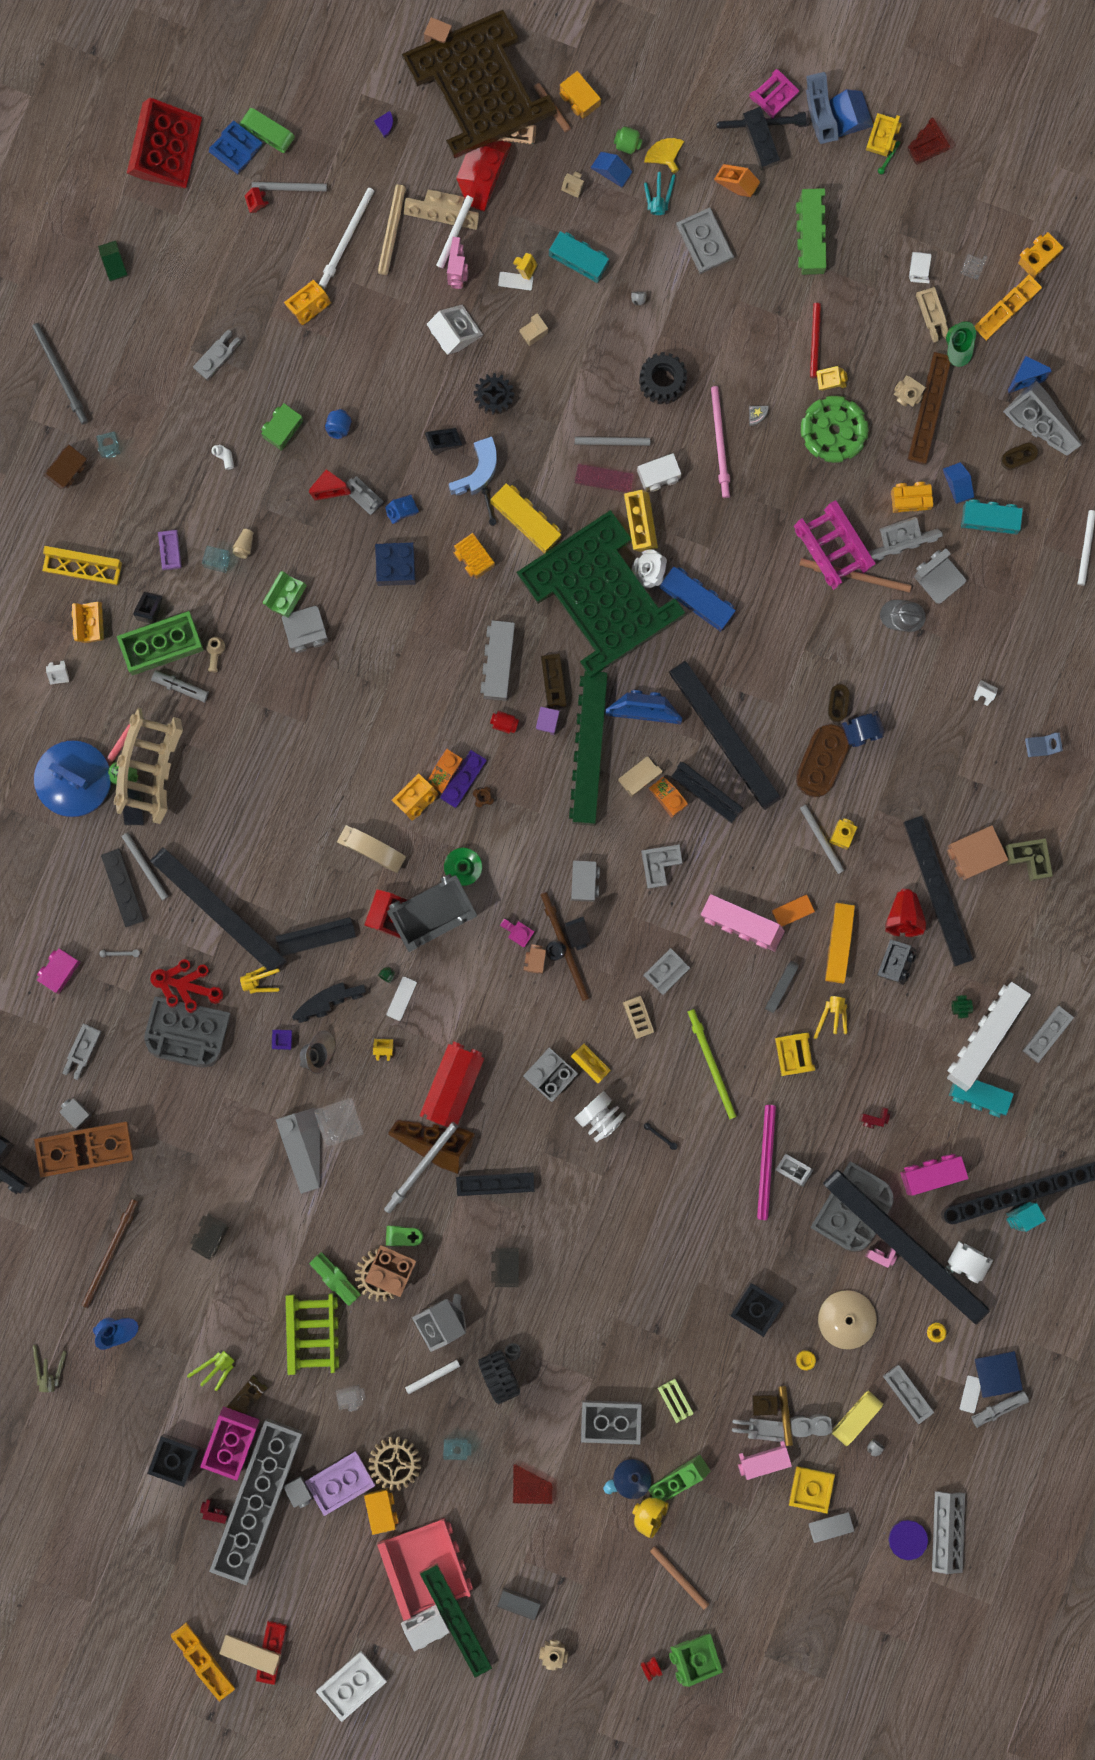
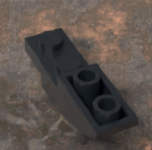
[292,982,367,1023]

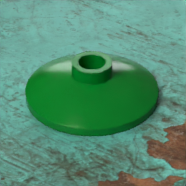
[444,848,482,886]

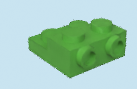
[669,1634,723,1687]

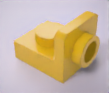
[817,366,848,391]

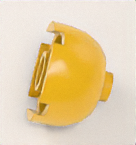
[632,1498,669,1539]

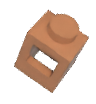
[524,945,546,974]

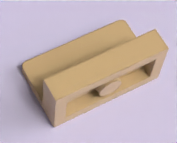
[618,757,662,797]

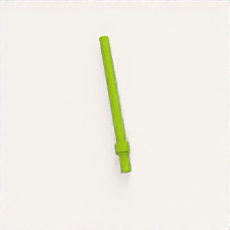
[687,1009,737,1119]

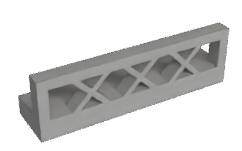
[932,1491,965,1574]

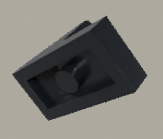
[425,428,462,456]

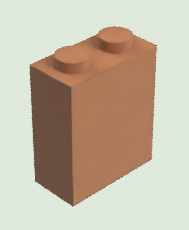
[947,826,1008,880]

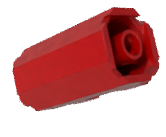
[419,1041,485,1131]

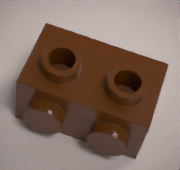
[43,444,87,490]

